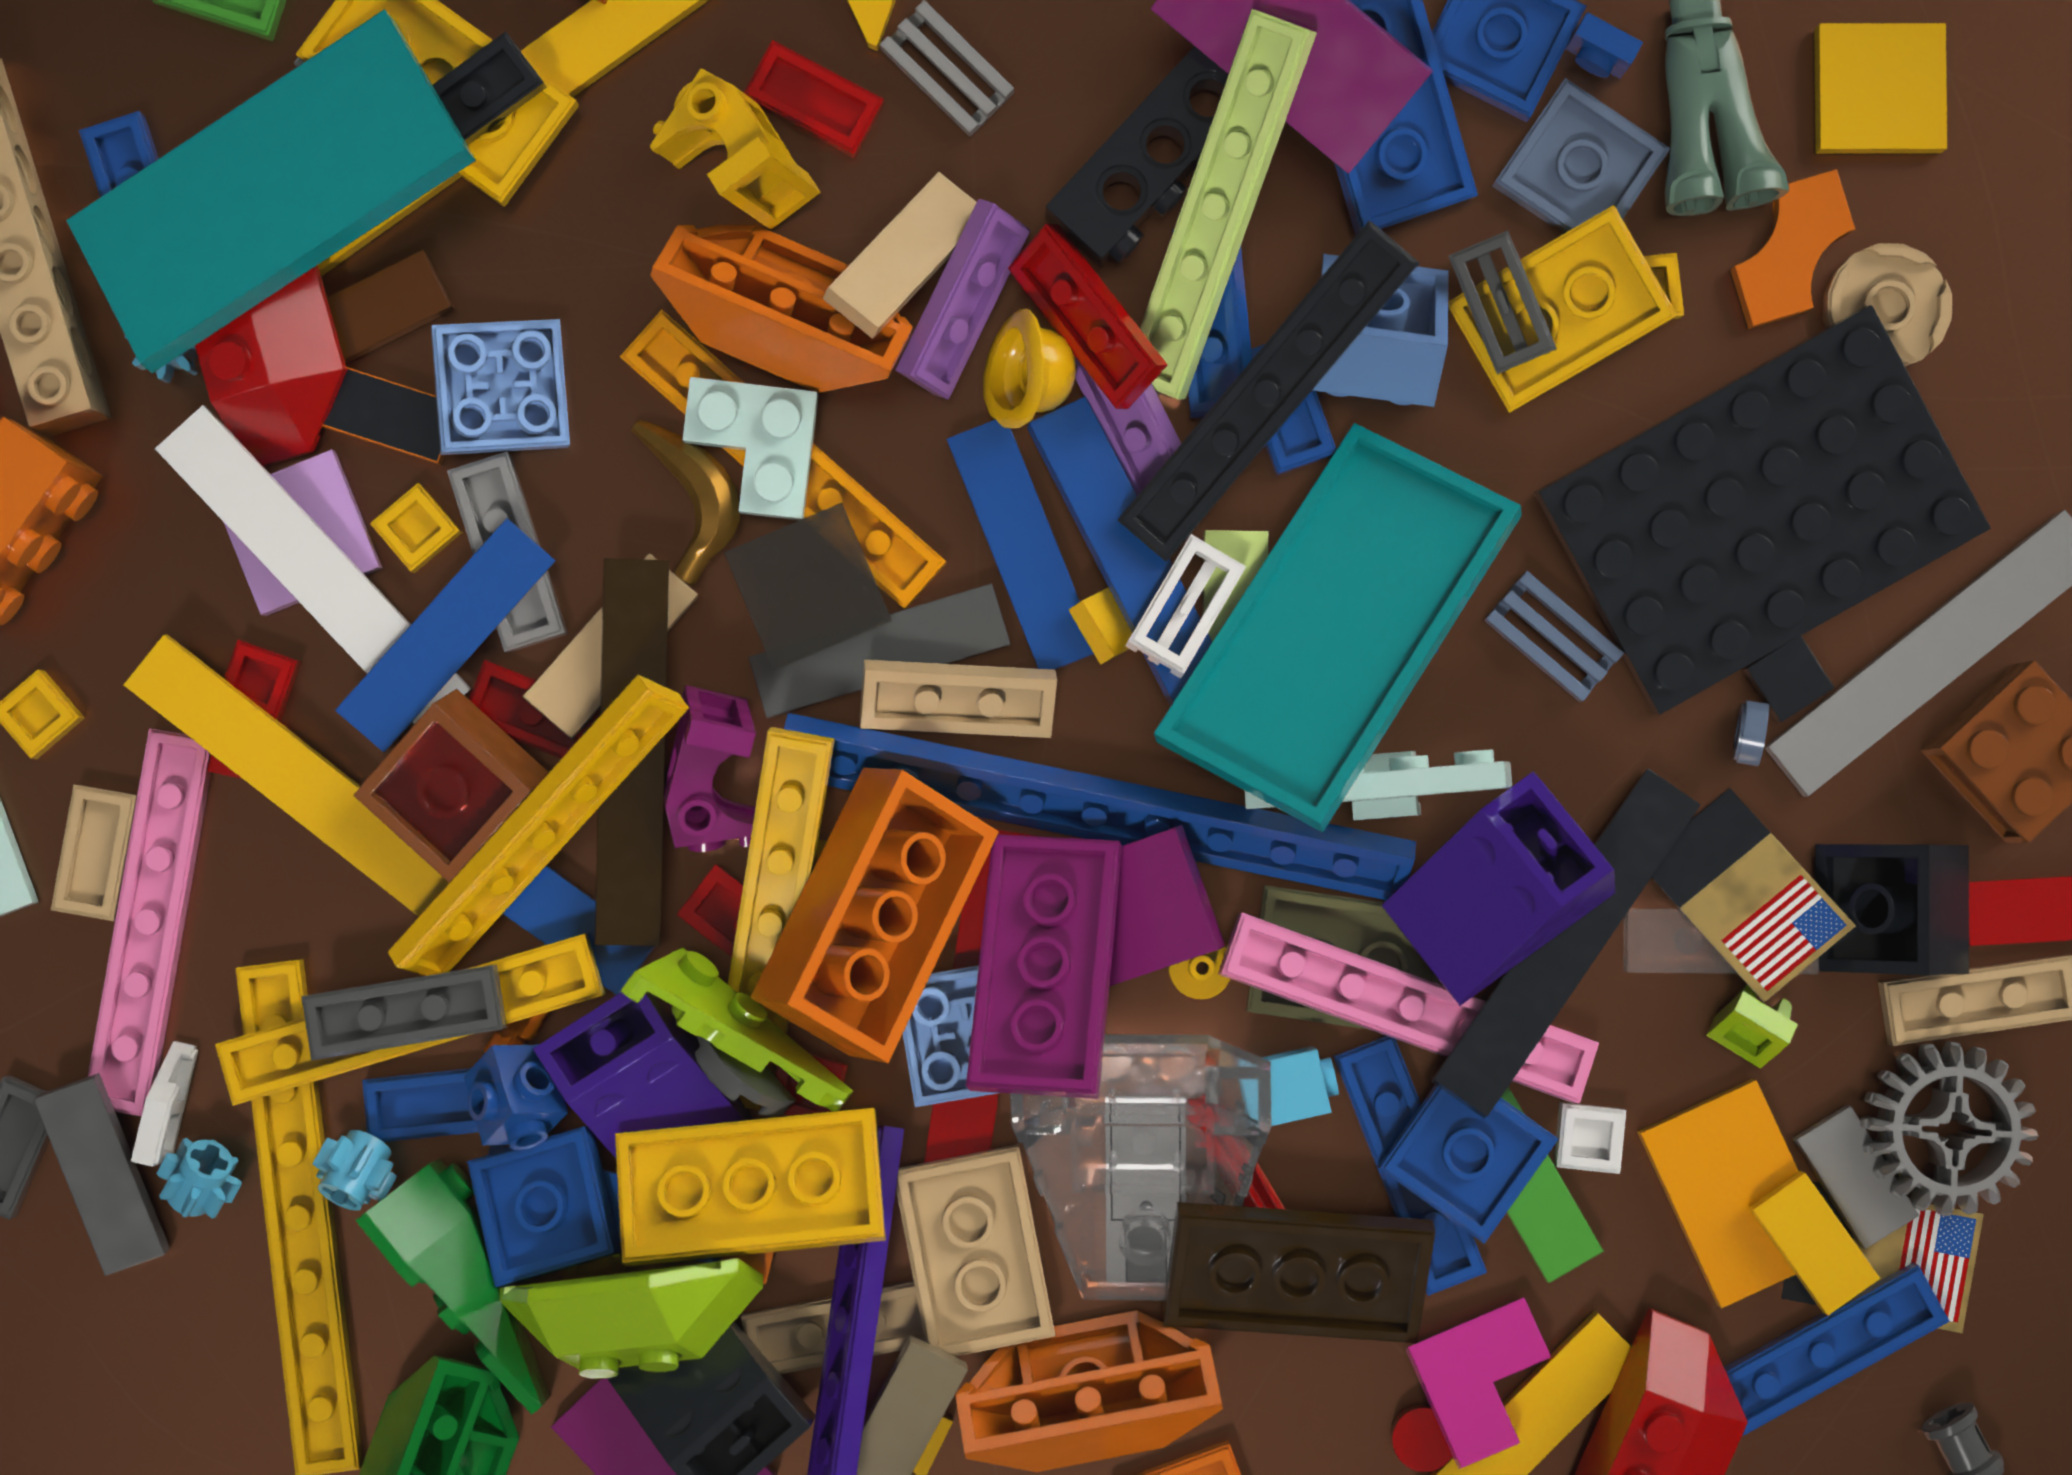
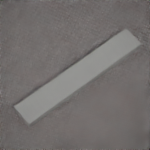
[1764,510,2072,797]

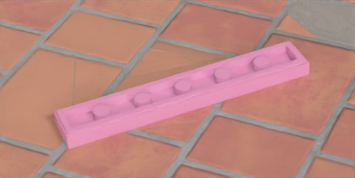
[88,728,211,1116]
[1218,913,1599,1104]

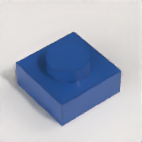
[1565,12,1643,79]

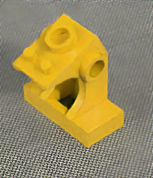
[650,68,821,230]

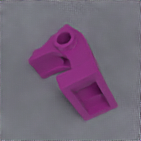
[664,685,756,852]

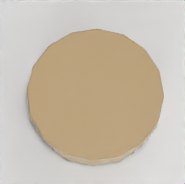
[1823,243,1952,367]

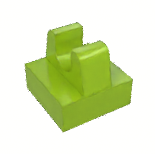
[1706,984,1798,1069]

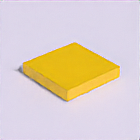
[1814,23,1947,154]

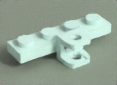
[1244,750,1513,820]

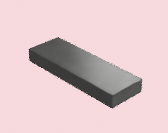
[301,964,507,1061]
[33,1073,170,1276]

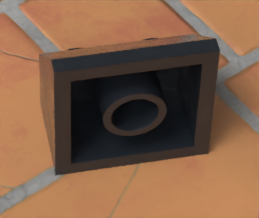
[1815,844,1969,975]

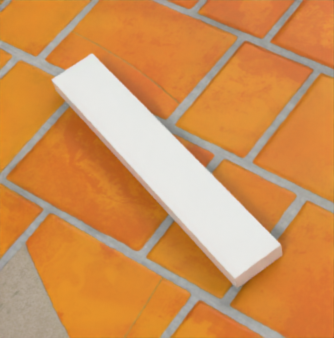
[155,405,471,724]

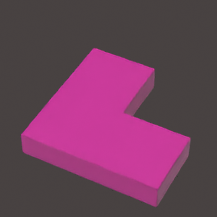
[1405,1298,1551,1470]

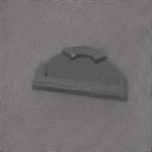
[692,1034,797,1116]

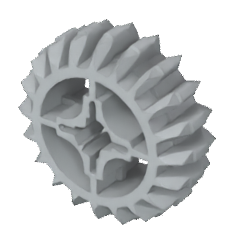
[1860,1041,2039,1216]

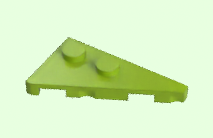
[621,947,853,1112]

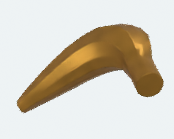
[631,419,740,586]

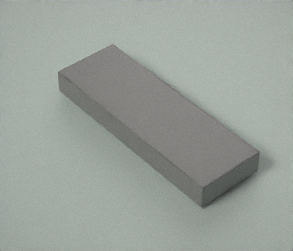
[447,451,568,653]

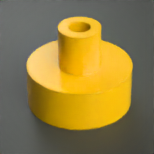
[1168,947,1230,999]

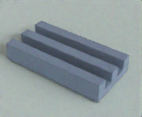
[1483,571,1624,702]

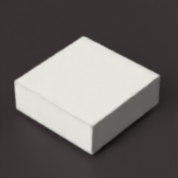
[1553,1102,1626,1174]

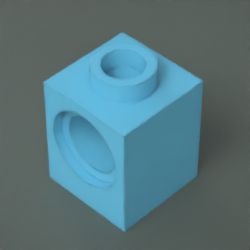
[1238,1046,1339,1128]

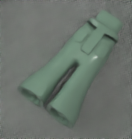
[1664,0,1789,216]

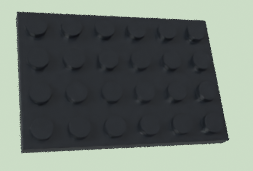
[1534,305,1991,715]

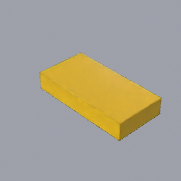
[1748,1171,1880,1316]

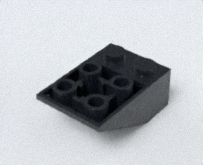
[607,1321,815,1475]

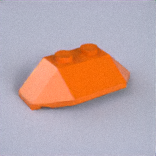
[650,225,913,393]
[955,1310,1223,1472]

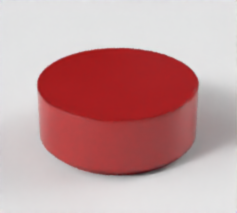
[1390,1404,1452,1472]

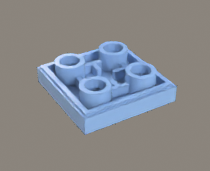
[431,319,570,455]
[903,965,997,1107]

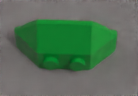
[359,1355,519,1475]

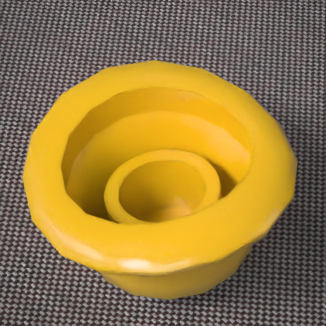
[983,309,1076,428]

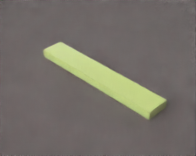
[1140,9,1317,400]

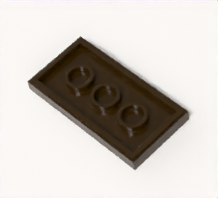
[1162,1202,1436,1343]

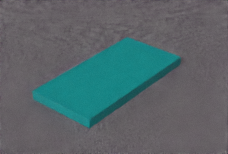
[66,9,476,374]
[1153,423,1522,833]

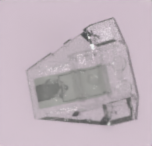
[1010,1034,1272,1300]

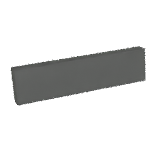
[748,583,1011,719]

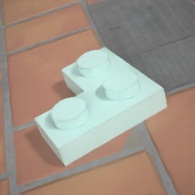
[682,377,819,521]

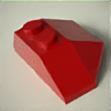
[195,265,347,467]
[1574,1308,1748,1475]

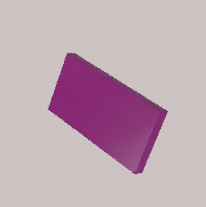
[1150,0,1433,174]
[966,835,1122,1099]

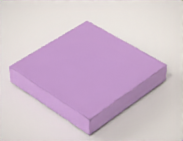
[224,449,383,616]

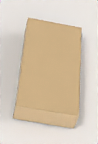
[51,785,137,921]

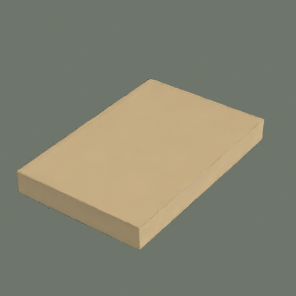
[896,1144,1056,1357]

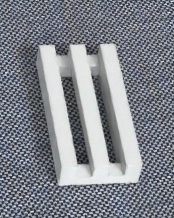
[1125,534,1246,679]

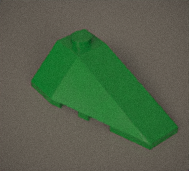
[356,1158,551,1415]

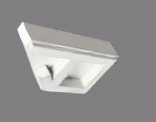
[131,1041,198,1167]

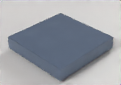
[1492,78,1670,234]

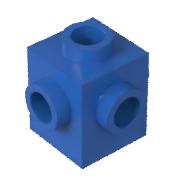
[464,1045,568,1150]

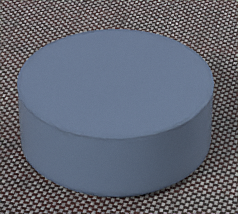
[1732,700,1769,767]

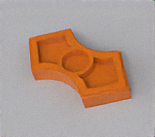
[1730,169,1855,329]

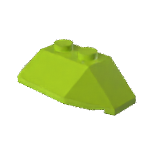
[499,1258,763,1379]

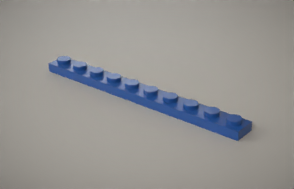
[784,713,1416,900]

